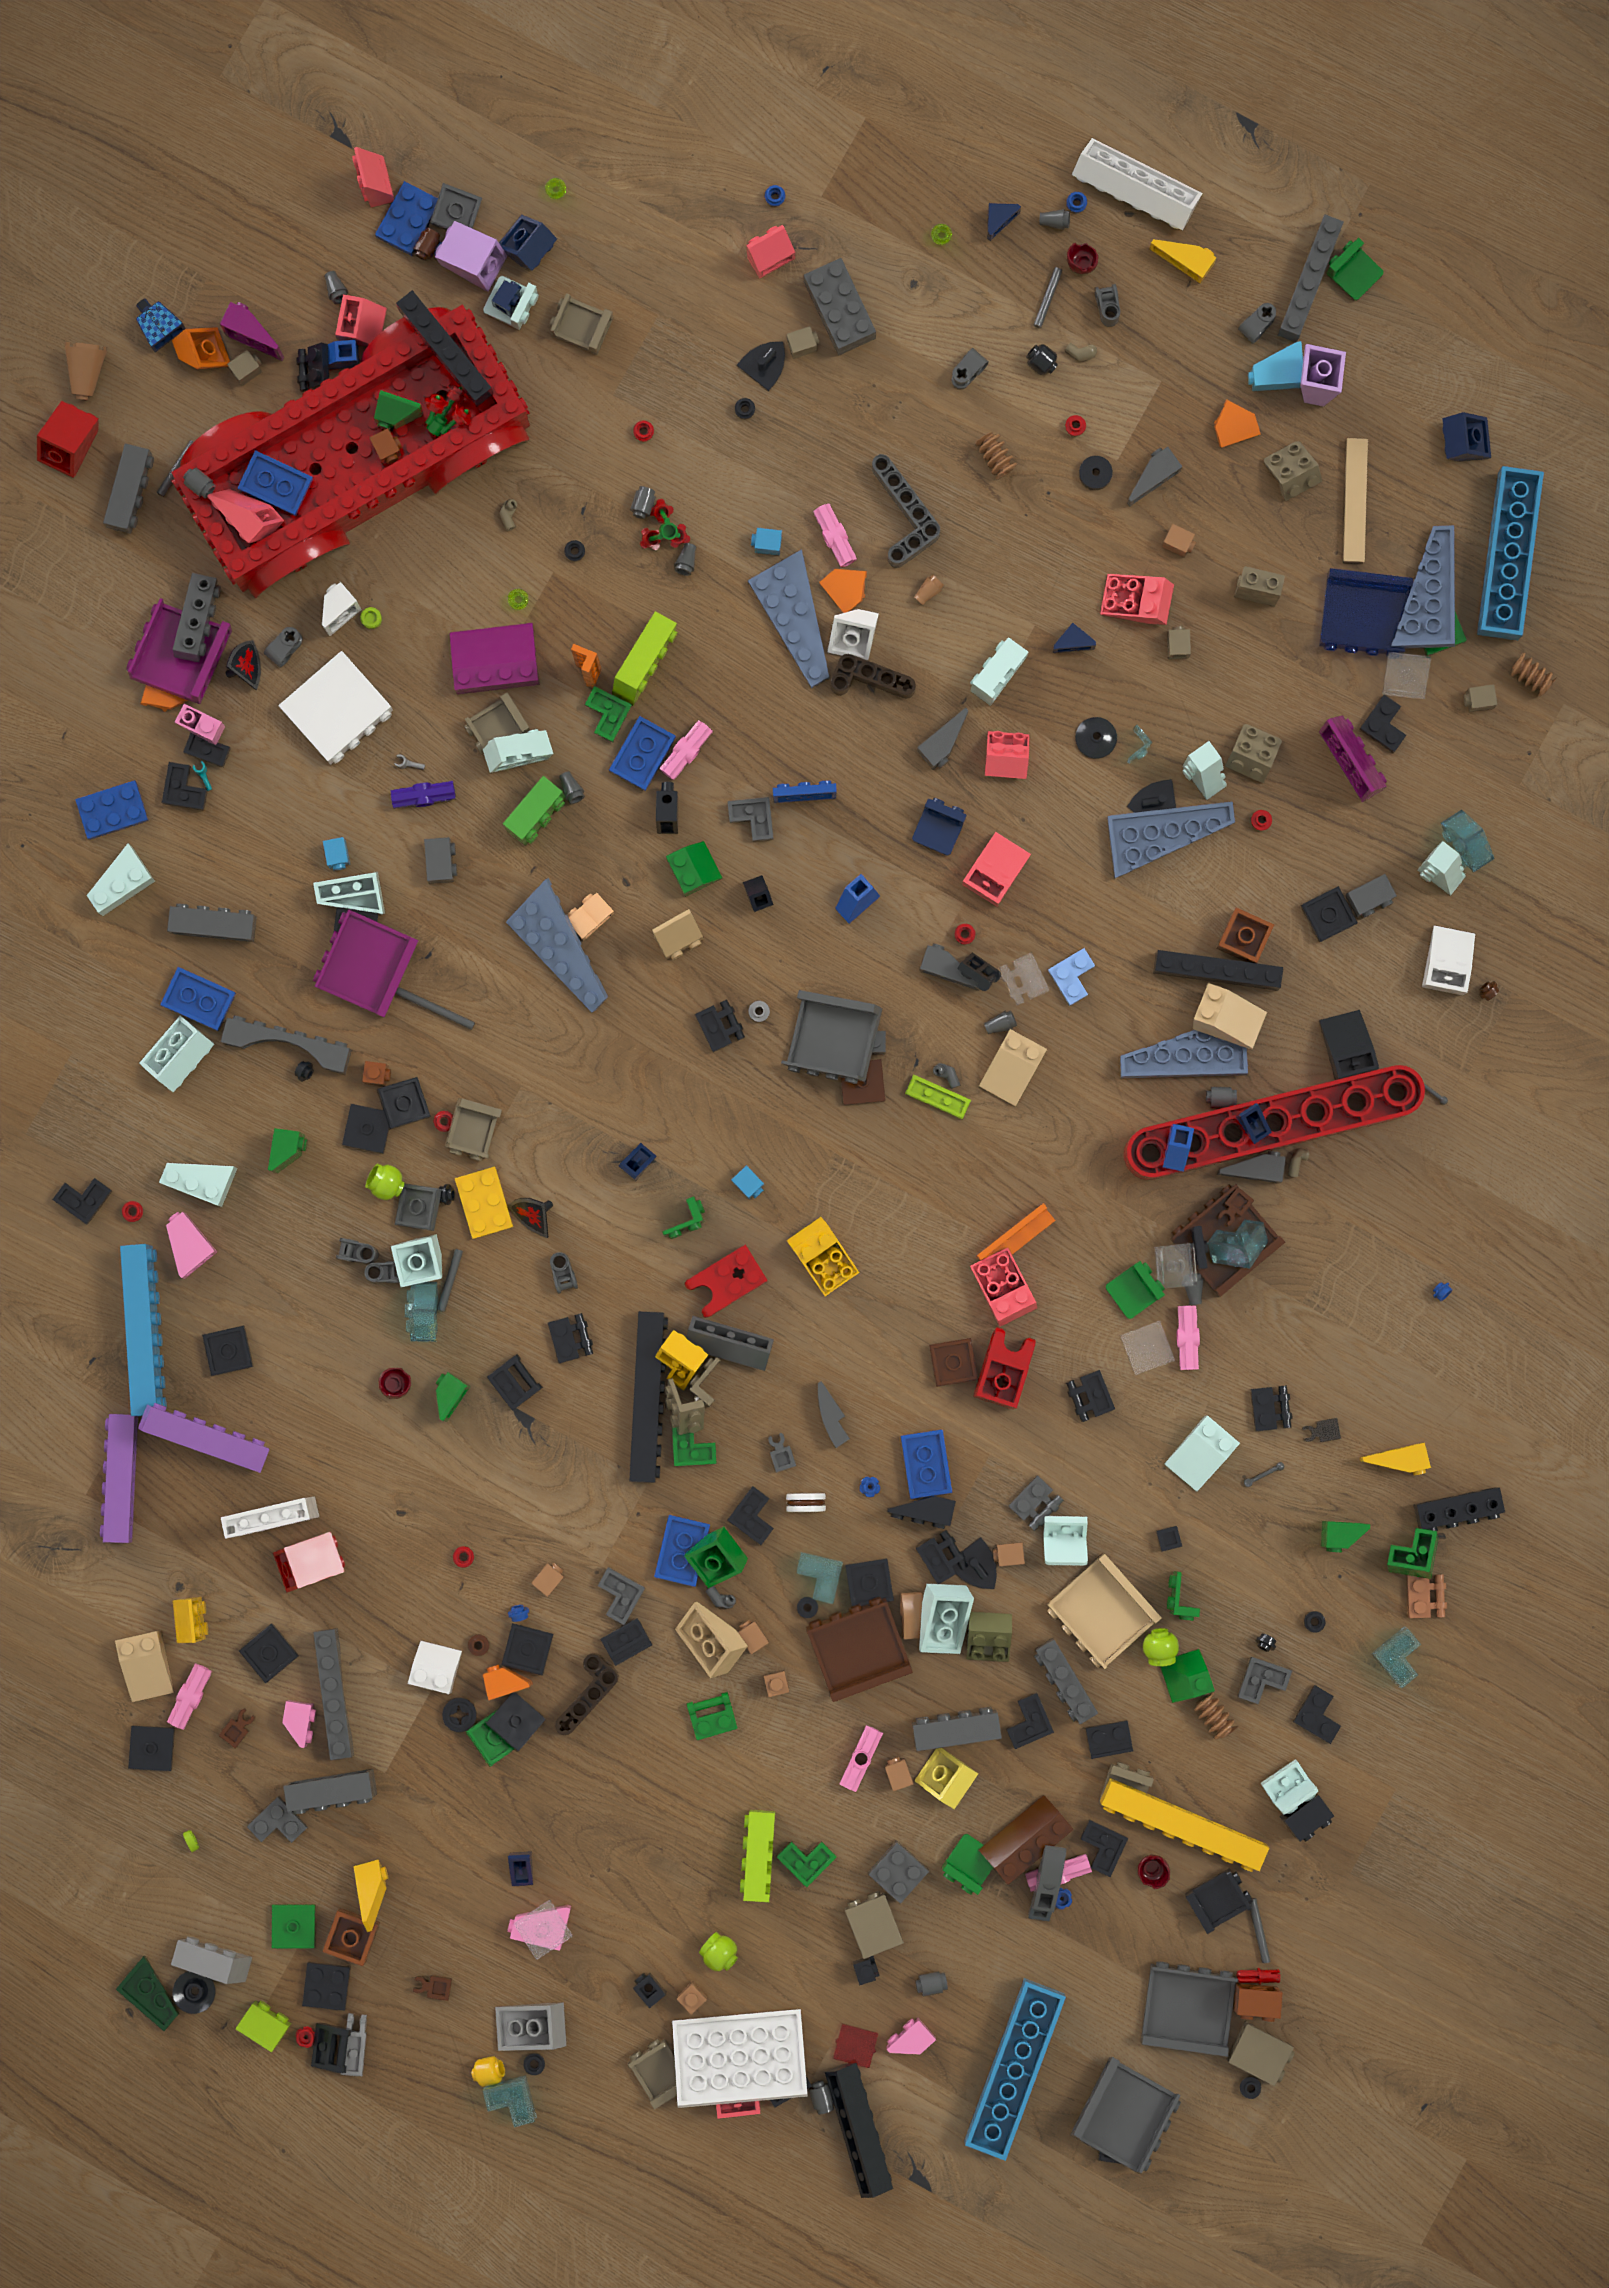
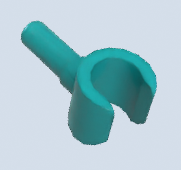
[193,761,212,791]

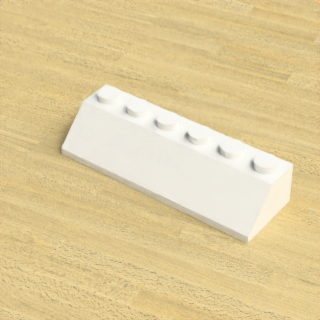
[1072,138,1202,230]

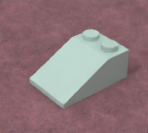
[1165,1415,1240,1492]
[919,1584,974,1654]

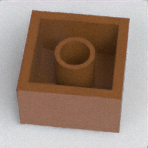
[1216,907,1274,963]
[323,1908,380,1966]
[1233,1983,1283,2022]

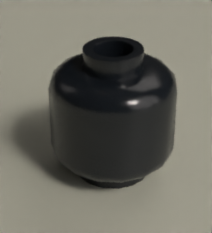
[1026,344,1058,375]

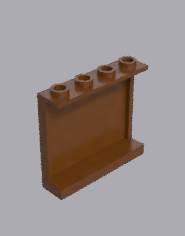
[1170,1184,1285,1297]
[806,1597,913,1702]

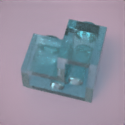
[1441,810,1495,872]
[1207,1219,1268,1269]
[405,1282,438,1342]
[797,1552,843,1604]
[1371,1627,1421,1688]
[482,2075,537,2127]

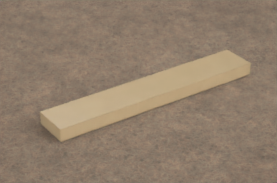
[1343,438,1368,563]

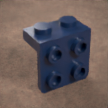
[912,798,967,856]

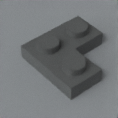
[728,797,773,842]
[598,1567,645,1625]
[1237,1657,1292,1704]
[247,1796,308,1843]

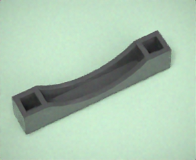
[1278,214,1344,342]
[221,1015,352,1075]
[313,1628,354,1760]

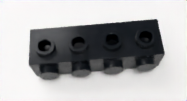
[1413,1487,1505,1531]

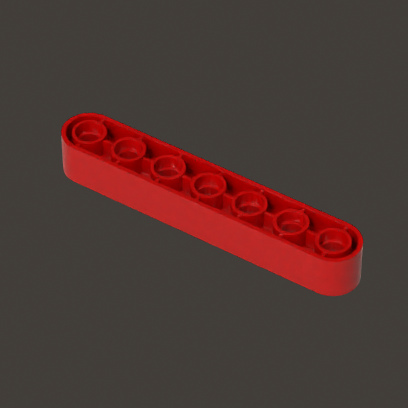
[1124,1065,1425,1180]

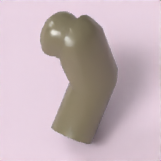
[1065,343,1097,362]
[499,499,517,531]
[1288,1148,1309,1177]

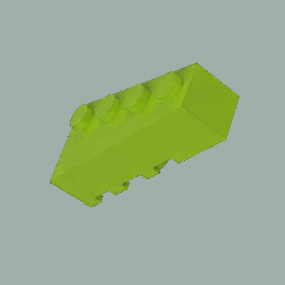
[612,611,678,706]
[740,1810,775,1902]

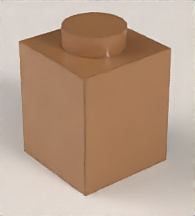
[1162,524,1196,557]
[993,1542,1025,1566]
[531,1563,565,1597]
[738,1620,769,1655]
[764,1670,790,1697]
[884,1756,913,1791]
[677,1981,708,2015]

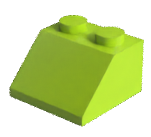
[236,2001,291,2052]

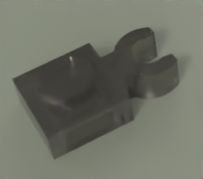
[1302,1418,1341,1442]

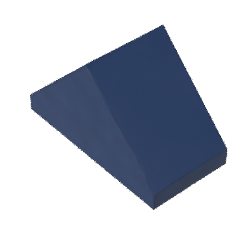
[987,203,1021,241]
[1053,623,1096,653]
[1236,1103,1272,1144]
[619,1143,657,1181]
[508,1851,533,1886]

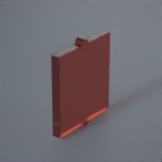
[833,2023,878,2068]

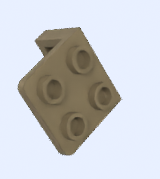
[1264,441,1322,501]
[1225,724,1282,783]
[690,1357,721,1407]
[664,1378,705,1435]
[1099,1762,1154,1806]

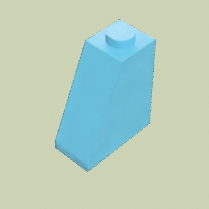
[1248,341,1303,391]

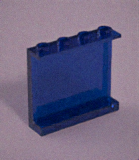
[1319,568,1413,658]

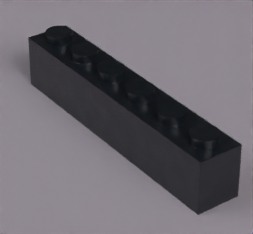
[396,290,493,407]
[1153,950,1283,991]
[825,2063,893,2198]

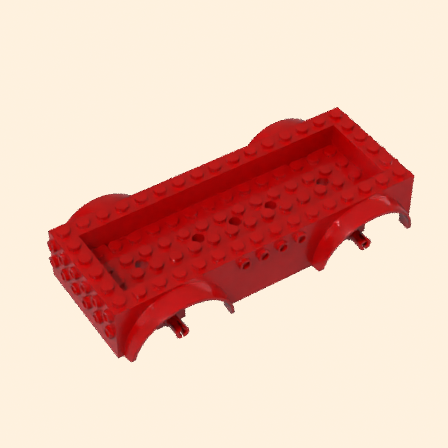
[171,304,530,598]

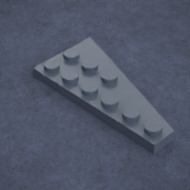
[748,549,829,689]
[1107,802,1235,879]
[506,878,608,1012]
[1120,1030,1248,1078]

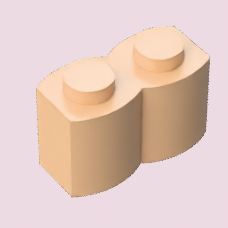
[567,893,614,941]

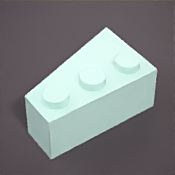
[970,637,1029,706]
[483,729,553,773]
[1182,741,1227,800]
[1418,841,1466,896]
[87,844,155,916]
[313,872,385,914]
[159,1163,237,1207]

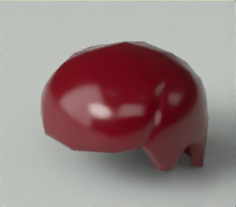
[1067,243,1099,274]
[378,1368,411,1399]
[1137,1854,1170,1889]

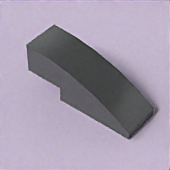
[818,1381,850,1448]

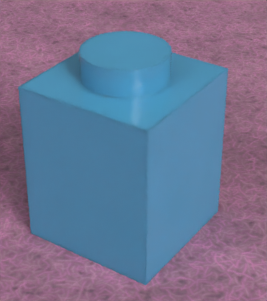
[751,528,782,556]
[323,837,350,871]
[731,1165,764,1199]

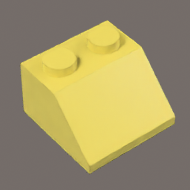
[914,1748,978,1809]

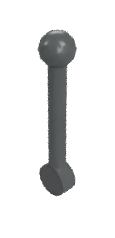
[1424,1084,1448,1105]
[1244,1462,1285,1487]

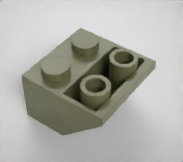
[966,1612,1012,1662]

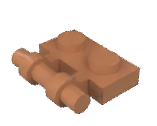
[1407,1574,1447,1618]

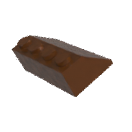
[979,1795,1074,1885]

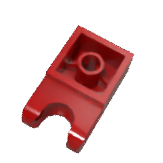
[684,1244,768,1318]
[973,1327,1036,1410]

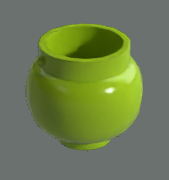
[365,1163,404,1200]
[1143,1628,1179,1666]
[699,1932,738,1971]

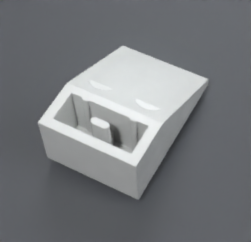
[1422,926,1475,995]

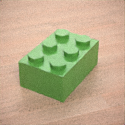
[503,776,565,846]

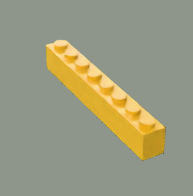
[1100,1778,1269,1872]

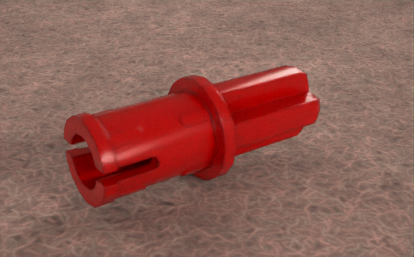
[1237,1968,1280,1985]

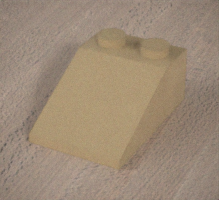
[652,909,703,960]
[1193,983,1267,1050]
[979,1029,1047,1107]
[675,1602,748,1678]
[115,1630,174,1702]

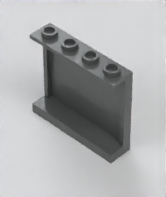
[781,990,883,1084]
[1141,1961,1238,2057]
[1070,2057,1181,2174]

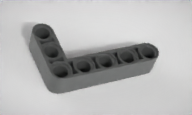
[872,454,940,568]

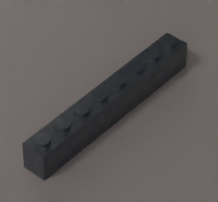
[629,1311,668,1483]

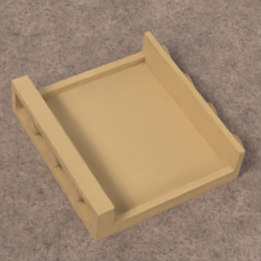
[1047,1553,1162,1669]

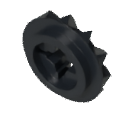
[442,1698,477,1732]

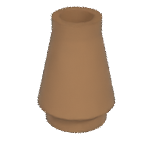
[914,574,944,605]

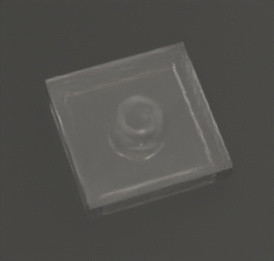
[1382,652,1431,699]
[1154,1243,1197,1289]
[1120,1321,1175,1375]
[513,1899,573,1960]

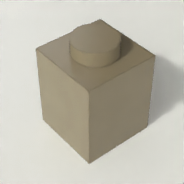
[786,326,819,359]
[227,350,262,386]
[1167,626,1191,659]
[1464,684,1497,712]

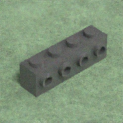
[103,443,154,534]
[173,573,221,662]
[167,904,257,942]
[686,1316,774,1371]
[1034,1638,1098,1724]

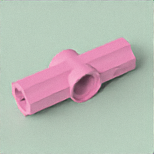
[813,504,857,568]
[660,720,713,781]
[1177,1306,1200,1370]
[167,1663,212,1730]
[839,1725,883,1792]
[1025,1854,1092,1892]

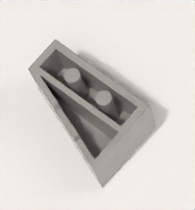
[171,1936,252,1984]

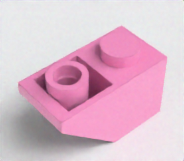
[175,704,225,745]
[282,1700,316,1748]
[886,2018,936,2054]

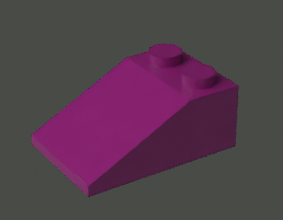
[220,302,284,361]

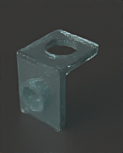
[1127,725,1152,763]

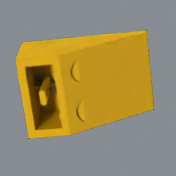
[786,1217,860,1296]
[173,1597,208,1643]

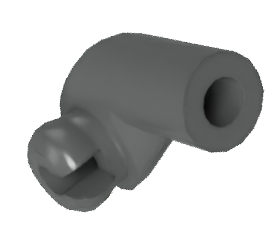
[933,1063,961,1089]
[706,1586,736,1609]

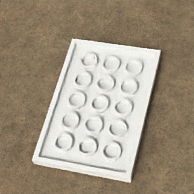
[672,2009,808,2108]

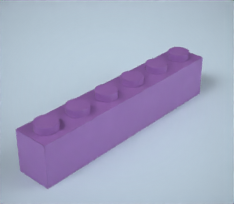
[138,1403,269,1473]
[100,1414,138,1543]

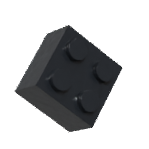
[1280,1793,1334,1842]

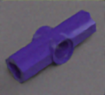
[390,781,456,809]

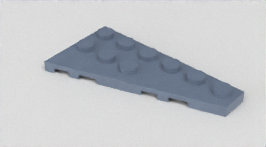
[1391,525,1455,649]

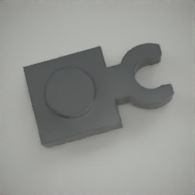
[768,1433,796,1472]

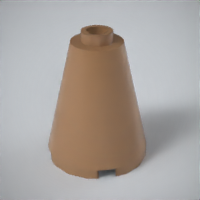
[65,342,107,400]

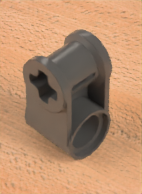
[1094,284,1120,327]
[1238,303,1276,344]
[952,348,989,389]
[264,627,303,668]
[336,1238,379,1264]
[550,1252,578,1294]
[364,1261,400,1283]

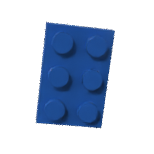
[375,181,438,256]
[238,450,313,516]
[609,716,676,791]
[75,780,149,840]
[773,781,837,803]
[160,967,236,1031]
[901,1429,952,1499]
[654,1515,710,1587]

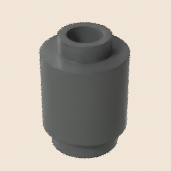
[183,468,216,499]
[630,486,656,519]
[1206,1087,1237,1108]
[915,1971,948,1997]
[808,2080,834,2115]

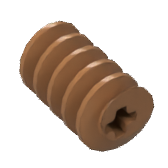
[975,432,1017,480]
[1511,652,1557,697]
[1194,1692,1239,1740]

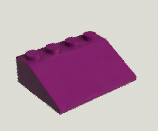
[450,623,540,695]
[1319,715,1387,803]

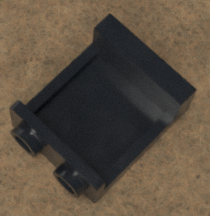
[1185,1868,1253,1934]

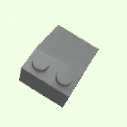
[495,2002,566,2051]

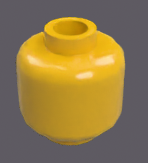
[471,2056,505,2087]

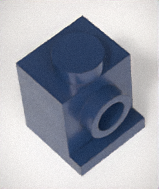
[491,280,522,317]

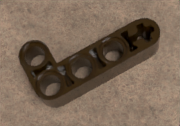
[831,654,916,699]
[555,1653,619,1735]

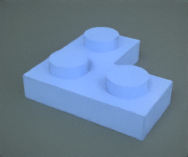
[1048,948,1095,1006]

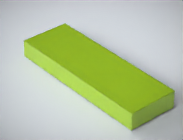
[905,1074,971,1120]

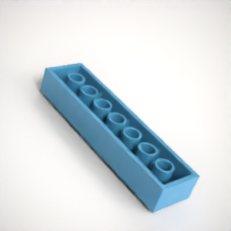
[1477,466,1544,641]
[120,1244,167,1416]
[964,1978,1066,2161]

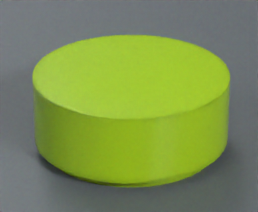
[360,607,382,629]
[183,1830,199,1852]

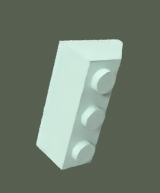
[139,1015,214,1092]

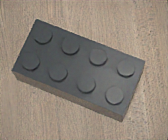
[804,258,876,356]
[912,1707,1002,1751]
[283,1769,377,1815]

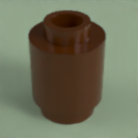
[413,228,441,261]

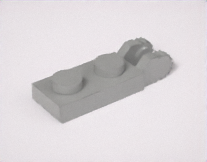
[341,2013,367,2077]

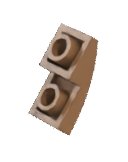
[900,1592,923,1640]

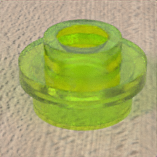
[545,178,566,199]
[931,224,952,245]
[508,589,529,610]

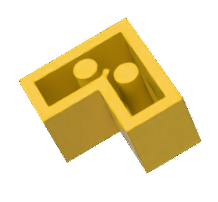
[655,1330,708,1391]

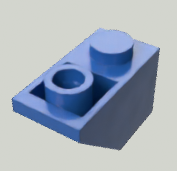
[328,340,359,369]
[835,874,880,924]
[1163,1124,1194,1172]

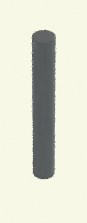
[1034,267,1062,328]
[157,440,193,497]
[437,1249,463,1312]
[1250,1898,1271,1963]

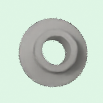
[749,1001,770,1022]

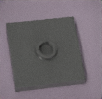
[430,183,482,230]
[395,1183,442,1231]

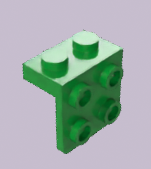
[1326,237,1384,301]
[662,1197,705,1239]
[1105,1261,1165,1319]
[1167,1571,1200,1621]
[941,1834,993,1895]

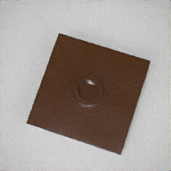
[841,1059,886,1105]
[929,1338,978,1387]

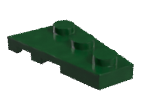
[116,1955,179,2031]

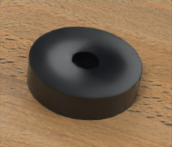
[1079,456,1113,490]

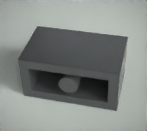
[424,837,457,884]
[1345,874,1397,918]

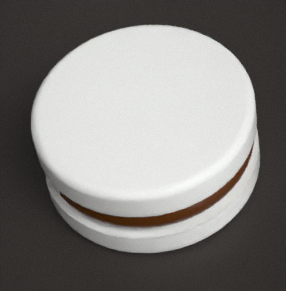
[786,1493,826,1512]

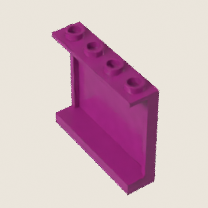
[126,598,232,704]
[313,909,419,1017]

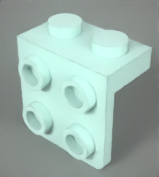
[483,276,539,330]
[1043,1516,1088,1566]
[1260,1759,1319,1815]

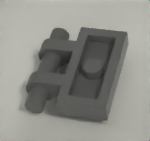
[1008,1475,1064,1531]

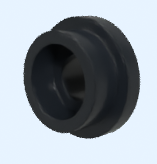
[735,398,755,419]
[564,540,585,561]
[295,1061,314,1082]
[439,1184,455,1205]
[797,1597,818,1618]
[1304,1611,1326,1633]
[1255,1633,1276,1652]
[524,2053,545,2075]
[1240,2077,1261,2099]

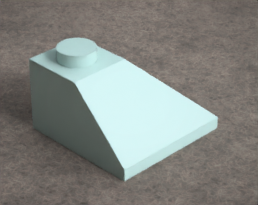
[391,1234,442,1287]

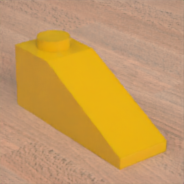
[1149,239,1216,284]
[1360,1443,1431,1476]
[354,1860,388,1932]

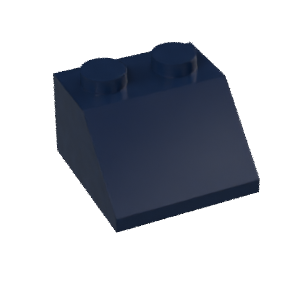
[499,215,557,271]
[1442,412,1491,461]

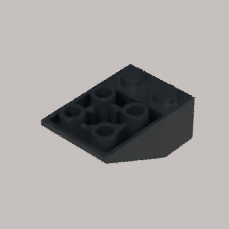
[1319,1010,1379,1080]
[887,1496,956,1529]

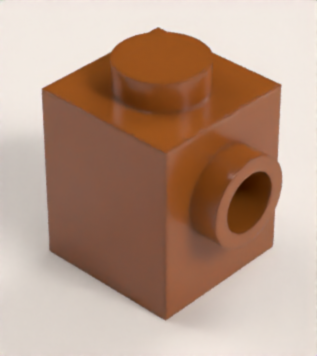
[369,428,402,464]
[362,1061,391,1087]

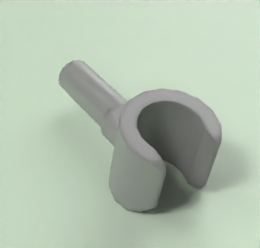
[394,754,425,770]

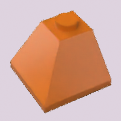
[172,327,230,369]
[483,1664,533,1700]

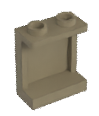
[549,293,614,355]
[1234,566,1285,607]
[464,693,530,754]
[445,1098,502,1161]
[845,1891,904,1959]
[1226,2021,1295,2086]
[627,2039,677,2110]

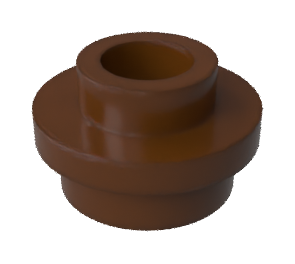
[1479,981,1499,1001]
[468,1634,489,1656]

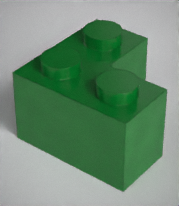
[1387,1528,1439,1579]

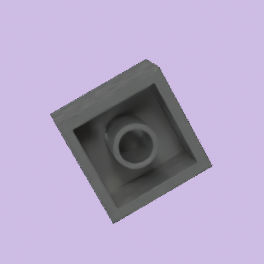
[868,1840,929,1904]

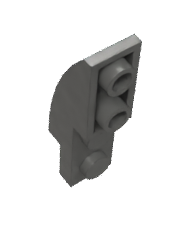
[1028,1845,1067,1921]

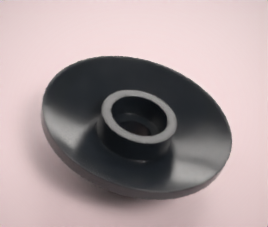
[1075,717,1117,759]
[172,1971,216,2014]

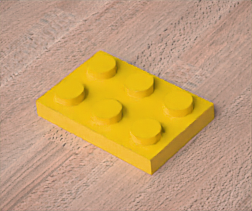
[455,1166,513,1239]

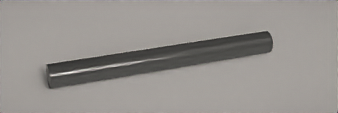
[396,987,475,1030]

